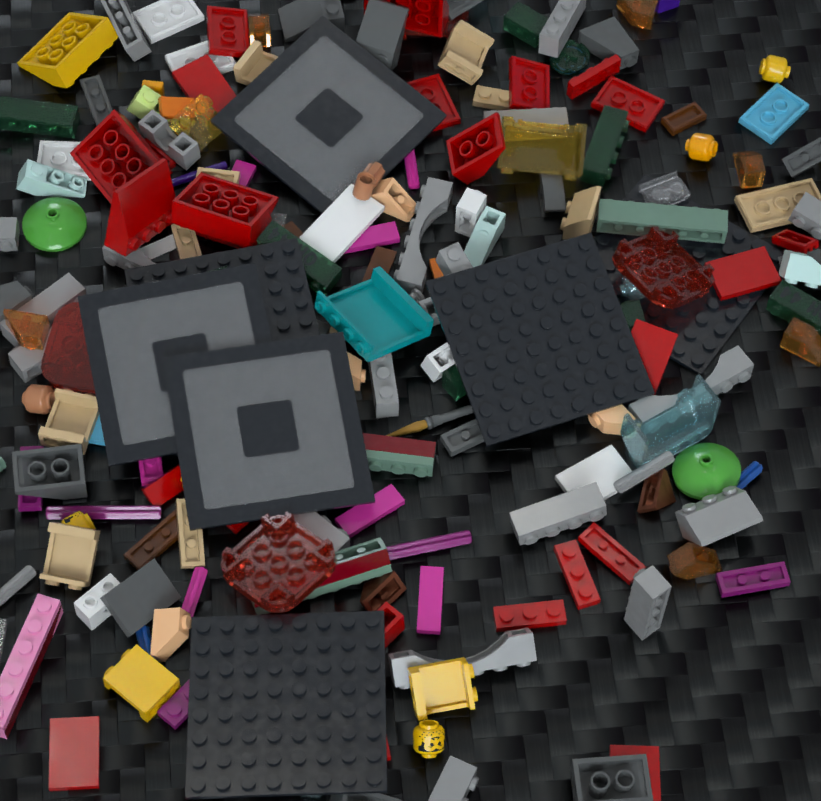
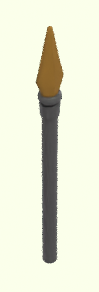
[386,405,474,437]

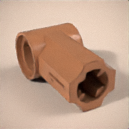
[352,161,385,201]

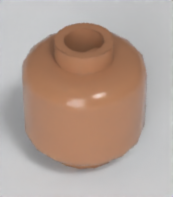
[22,384,55,414]

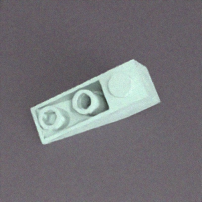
[16,159,88,198]
[464,206,506,267]
[779,250,821,289]

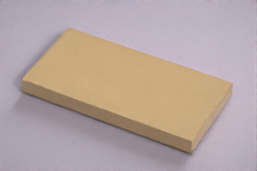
[734,178,821,233]

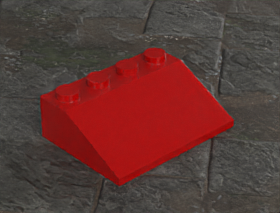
[364,0,449,38]
[70,109,172,204]
[104,158,176,257]
[171,172,279,247]

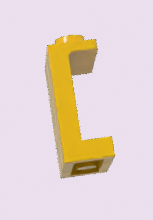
[103,644,181,723]
[407,657,478,721]

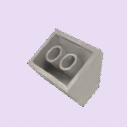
[675,486,763,547]

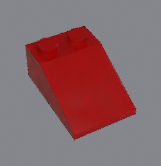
[446,112,506,185]

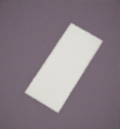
[140,234,176,260]

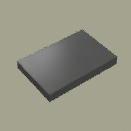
[100,558,181,638]

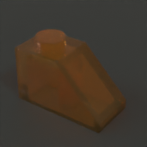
[616,0,658,30]
[248,13,271,47]
[733,151,766,189]
[3,308,50,350]
[780,317,821,367]
[667,542,723,580]

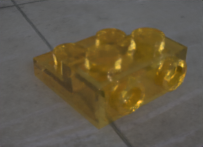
[168,94,221,151]

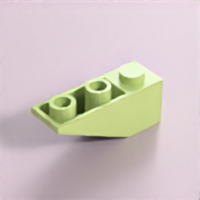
[127,85,196,135]

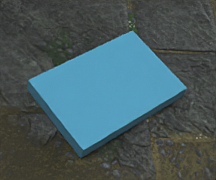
[739,83,810,145]

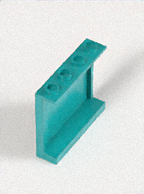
[314,266,434,362]

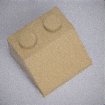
[560,186,601,240]

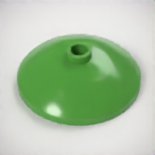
[22,197,87,252]
[672,443,741,500]

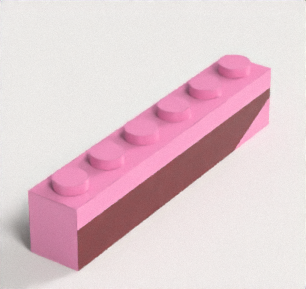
[0,594,63,739]

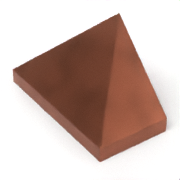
[637,468,676,513]
[360,571,407,611]

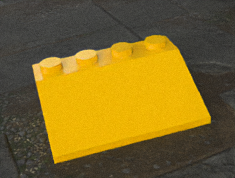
[17,12,118,88]

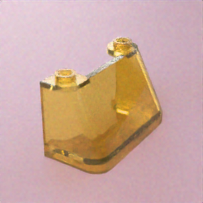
[497,116,587,181]

